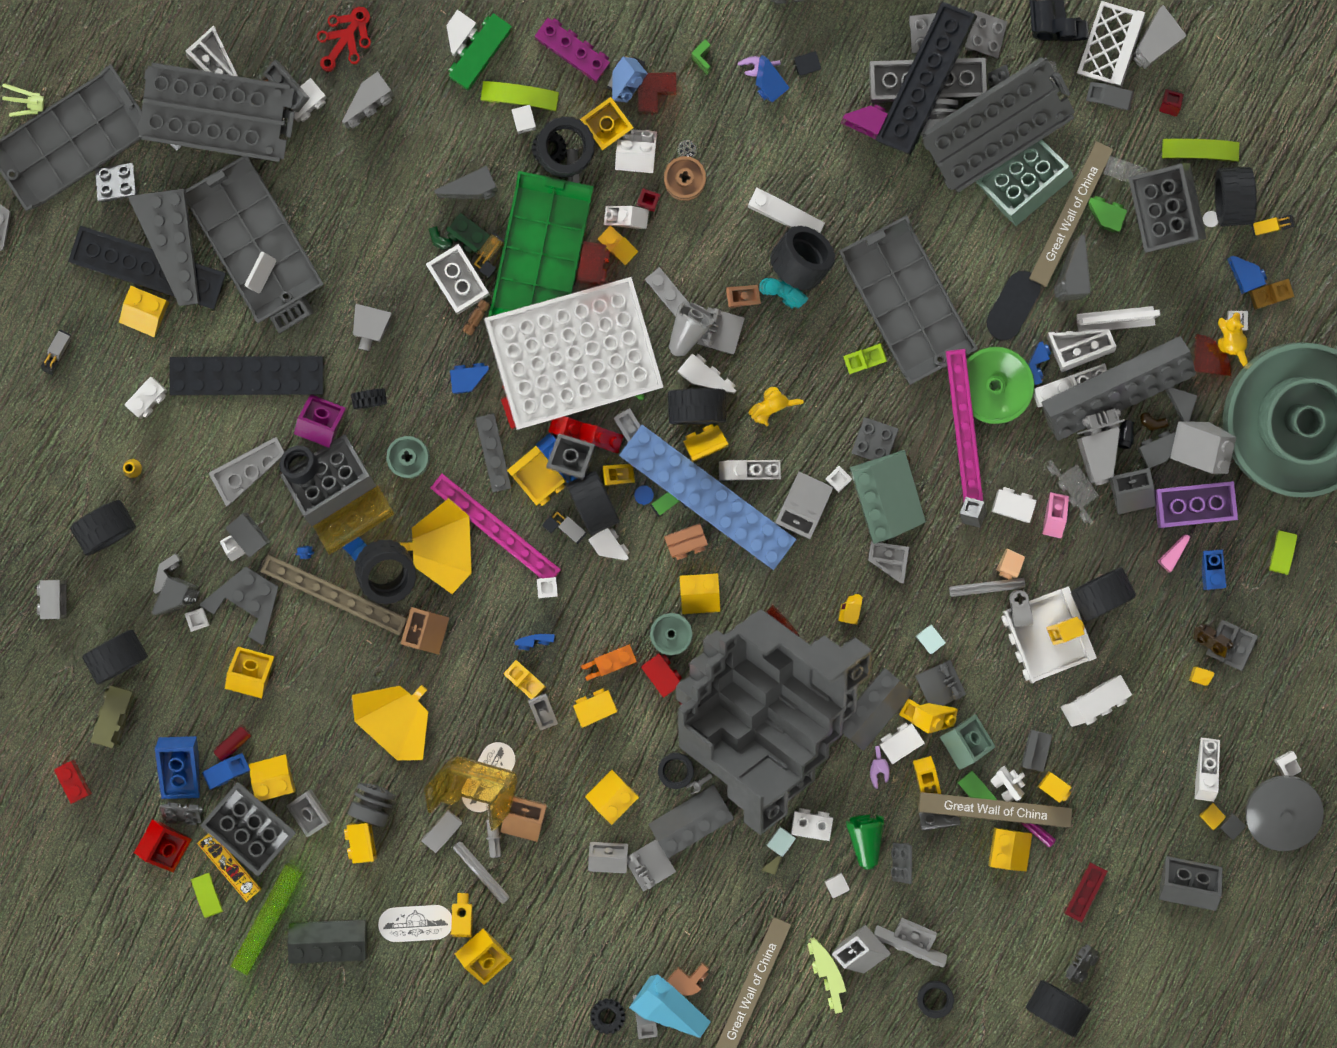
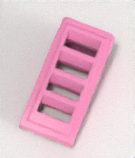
[1158,535,1190,572]

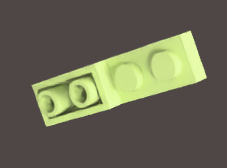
[808,937,846,1014]

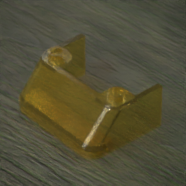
[424,757,517,831]

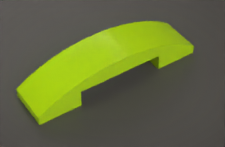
[481,81,559,111]
[1162,139,1240,162]

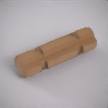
[463,300,490,335]

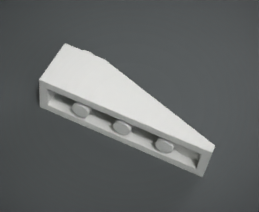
[748,188,825,233]

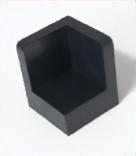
[793,51,821,79]

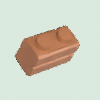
[664,523,708,560]

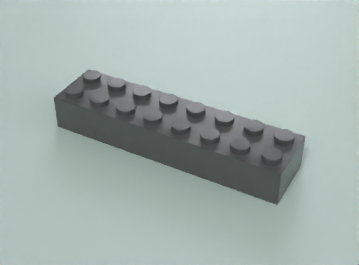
[1041,336,1196,441]

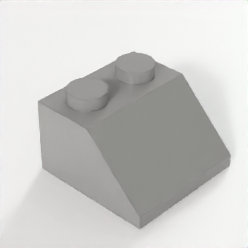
[37,580,67,619]

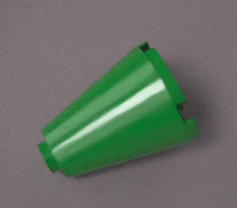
[846,814,884,870]

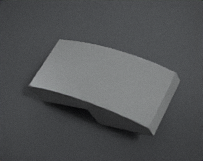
[421,810,463,853]

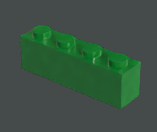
[448,13,513,91]

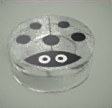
[677,140,697,158]

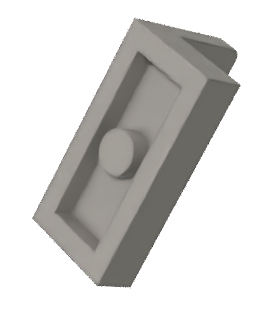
[588,842,628,873]

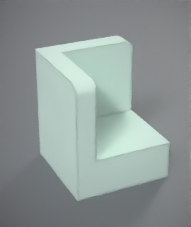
[915,625,945,654]
[766,826,796,856]

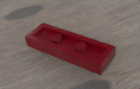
[1064,862,1108,923]

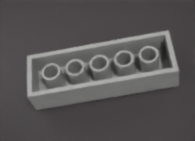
[869,58,987,103]

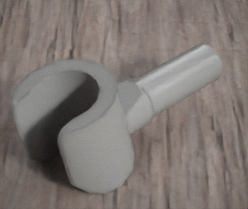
[686,773,712,794]

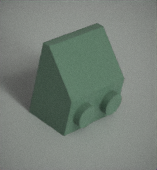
[940,714,995,770]

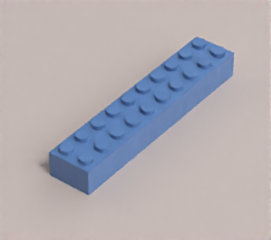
[619,425,796,570]

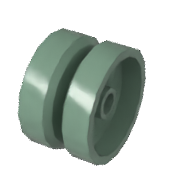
[386,436,430,479]
[650,613,692,655]

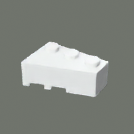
[186,25,238,76]
[1047,329,1117,372]
[1061,675,1132,727]

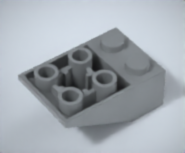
[342,71,394,129]
[775,472,833,539]

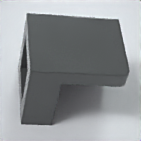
[960,497,987,528]

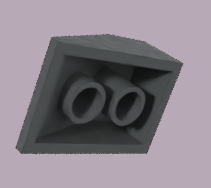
[434,166,498,200]

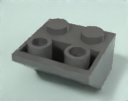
[1109,468,1155,514]

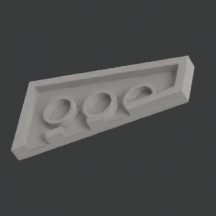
[209,437,285,507]

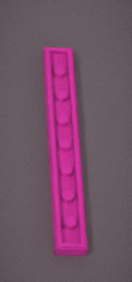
[946,349,983,501]
[430,474,561,578]

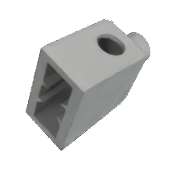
[353,304,393,351]

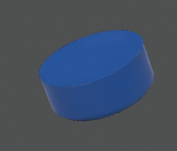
[634,485,654,505]

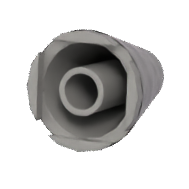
[669,302,714,357]

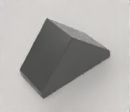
[1165,387,1197,422]

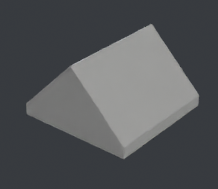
[286,789,332,838]

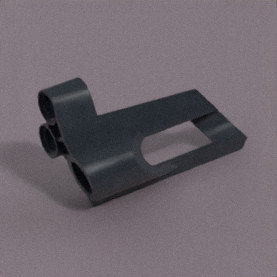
[1029,0,1089,41]

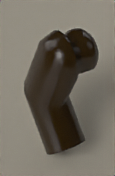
[1140,412,1168,431]

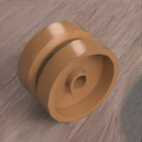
[664,156,706,201]

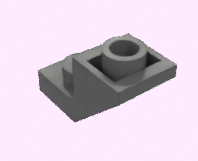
[1086,82,1134,111]

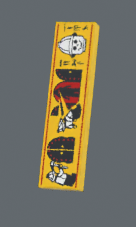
[197,833,261,902]

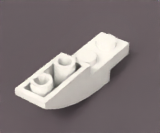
[1033,363,1107,408]

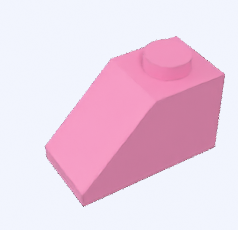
[1043,492,1069,538]

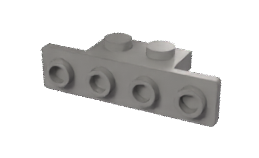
[874,918,947,968]

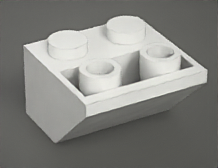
[615,129,657,173]

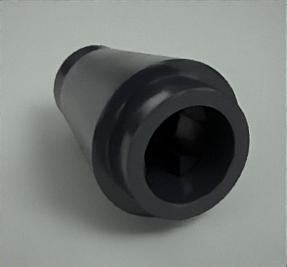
[1117,420,1134,449]

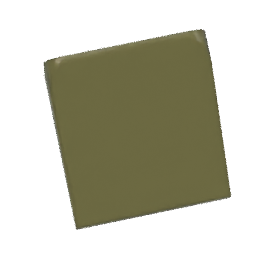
[761,854,781,875]

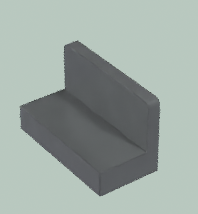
[226,512,271,557]
[1021,729,1052,772]

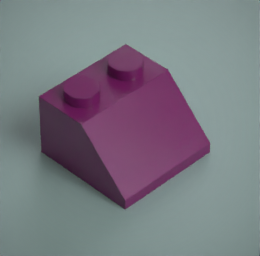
[841,105,888,140]
[294,395,346,448]

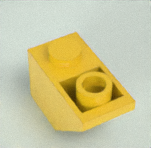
[912,703,958,734]
[1037,772,1071,803]

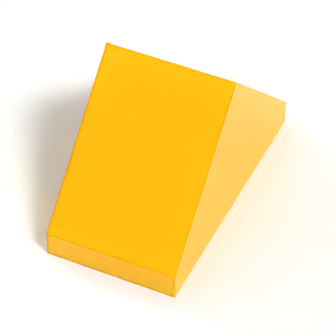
[603,464,635,486]

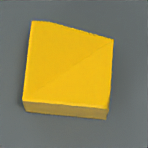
[1189,667,1214,686]

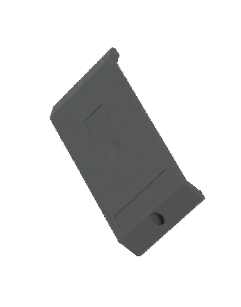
[0,64,142,211]
[185,156,324,324]
[839,215,978,385]

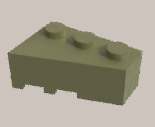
[90,685,135,749]

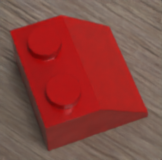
[134,819,192,873]

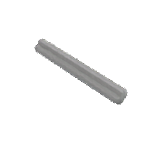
[949,578,1025,597]
[453,842,509,904]

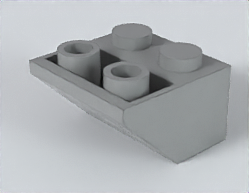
[832,925,891,973]

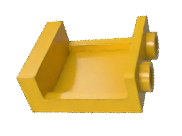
[507,446,566,506]

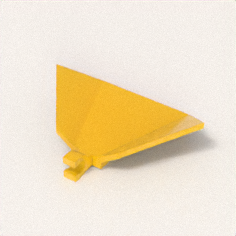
[400,498,472,594]
[352,685,428,760]

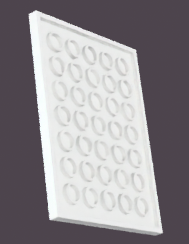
[484,277,663,430]

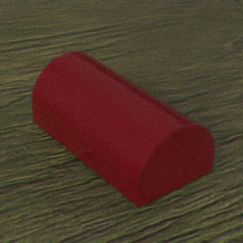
[214,724,252,761]

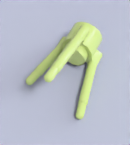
[2,84,44,117]

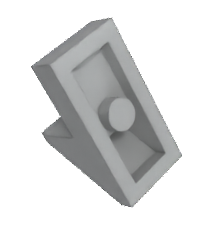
[528,694,558,731]

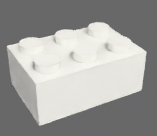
[426,244,490,315]

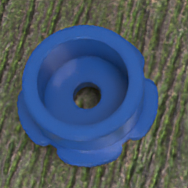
[296,546,314,559]

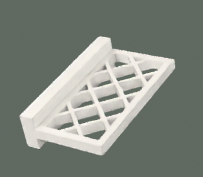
[1077,1,1146,88]
[1076,306,1160,332]

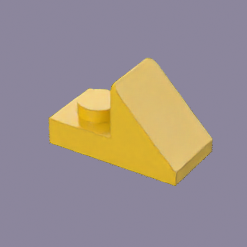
[597,225,638,266]

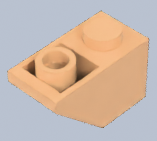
[996,549,1025,579]

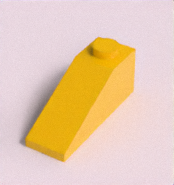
[913,756,941,794]

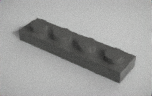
[476,414,511,493]

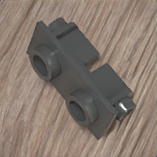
[919,812,960,831]

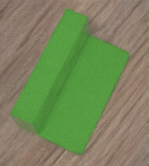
[691,40,711,75]

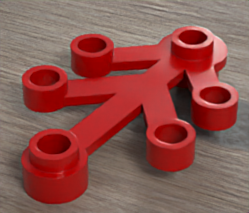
[317,7,371,72]

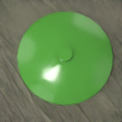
[967,347,1034,424]

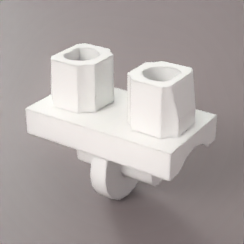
[991,766,1025,802]

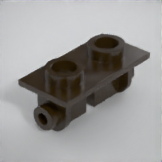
[1193,624,1234,658]

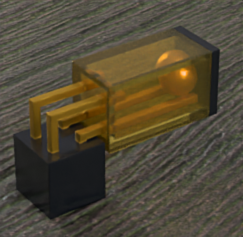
[474,232,504,279]

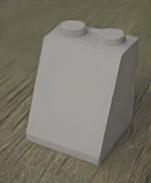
[1133,5,1187,69]
[1170,422,1236,474]
[1077,427,1120,486]

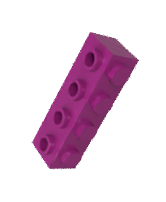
[534,18,610,83]

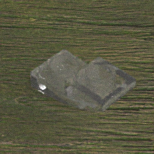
[1103,156,1149,183]

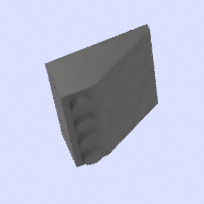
[1128,163,1206,253]
[1054,235,1091,302]
[280,434,377,526]
[200,782,296,876]

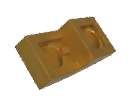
[1249,279,1294,310]

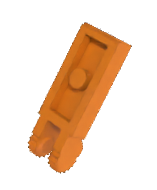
[581,644,637,681]

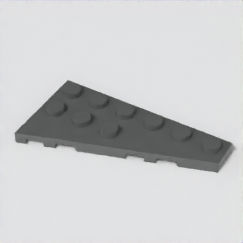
[128,189,200,306]

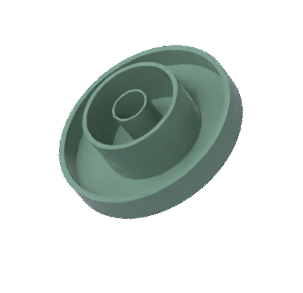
[1223,342,1337,497]

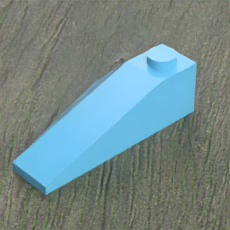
[629,974,711,1038]

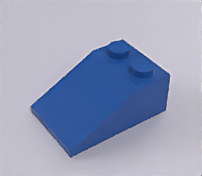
[155,736,200,799]

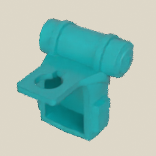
[759,278,809,309]

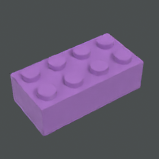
[1154,481,1238,528]

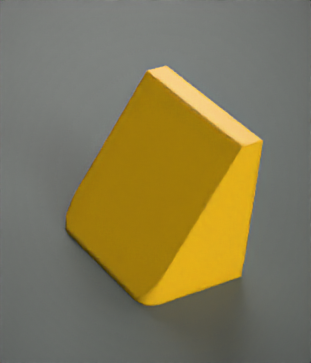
[899,698,920,723]
[1199,803,1226,831]

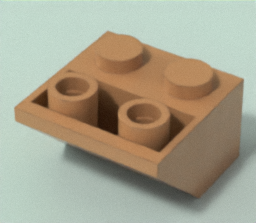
[401,607,449,654]
[500,795,547,842]

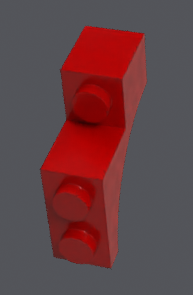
[548,416,624,453]

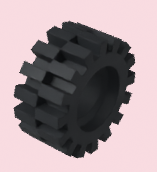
[532,132,567,164]
[351,388,387,409]
[590,998,625,1035]

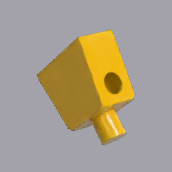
[451,893,473,938]

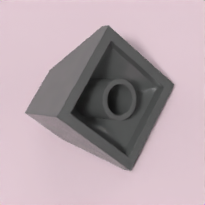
[546,433,595,479]

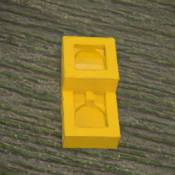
[504,660,546,699]

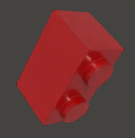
[641,653,683,698]
[54,760,92,804]

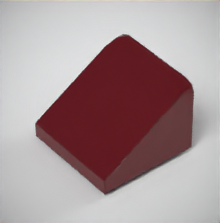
[1159,89,1184,116]
[636,188,661,212]

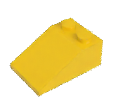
[683,424,728,462]

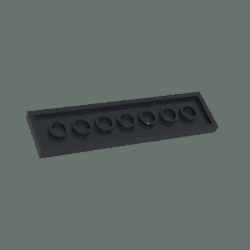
[876,1,977,155]
[68,226,226,310]
[169,356,324,396]

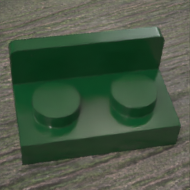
[446,212,491,254]

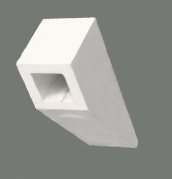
[677,354,736,394]
[719,460,781,481]
[1195,738,1220,802]

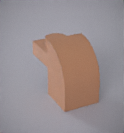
[666,962,708,996]

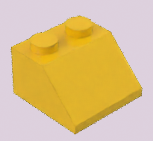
[580,97,633,151]
[119,286,169,337]
[680,573,720,614]
[225,646,274,699]
[573,688,618,728]
[249,754,296,801]
[585,770,639,825]
[344,821,377,863]
[988,827,1032,872]
[455,928,513,985]

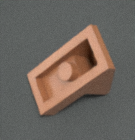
[726,285,761,308]

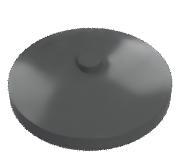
[1245,775,1324,851]

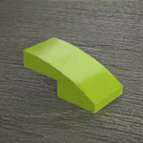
[843,343,888,374]
[1269,530,1297,575]
[191,873,223,918]

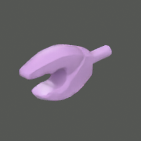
[737,57,781,76]
[870,746,890,789]

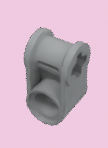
[1009,590,1033,628]

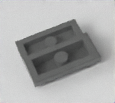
[1206,620,1259,672]

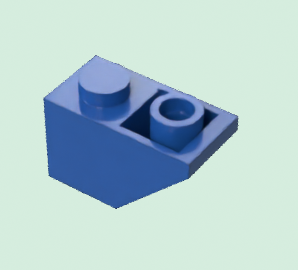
[450,363,490,394]
[1202,550,1226,590]

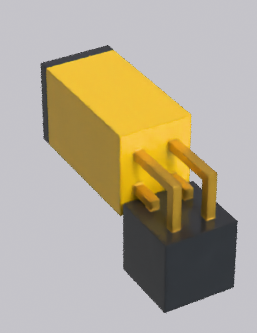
[1251,214,1296,236]

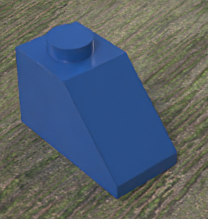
[756,55,789,102]
[1227,256,1267,294]

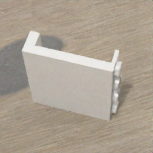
[1001,586,1097,683]

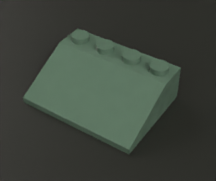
[976,139,1074,226]
[849,450,926,544]

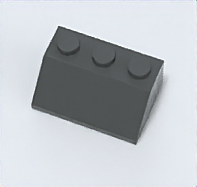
[1159,856,1222,911]

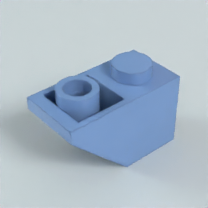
[612,56,648,103]

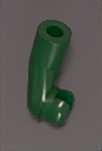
[428,226,453,250]

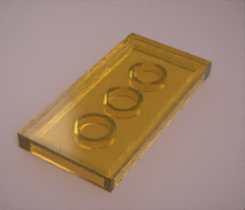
[313,485,395,555]

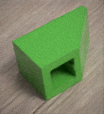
[1088,196,1127,234]

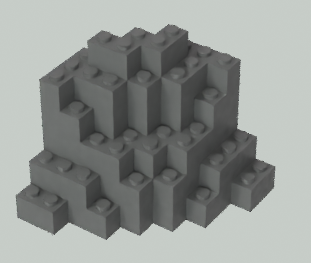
[676,609,872,835]

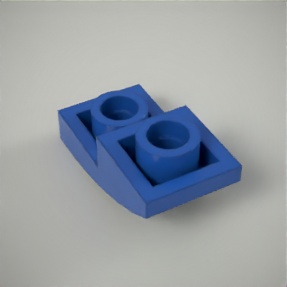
[514,634,555,650]

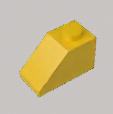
[1046,616,1085,645]

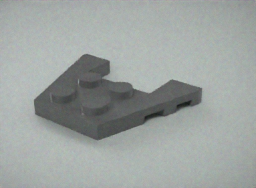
[200,566,279,645]

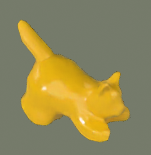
[1218,312,1248,367]
[748,387,804,426]

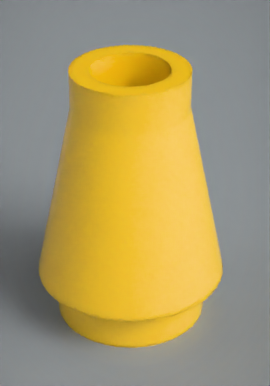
[123,459,142,478]

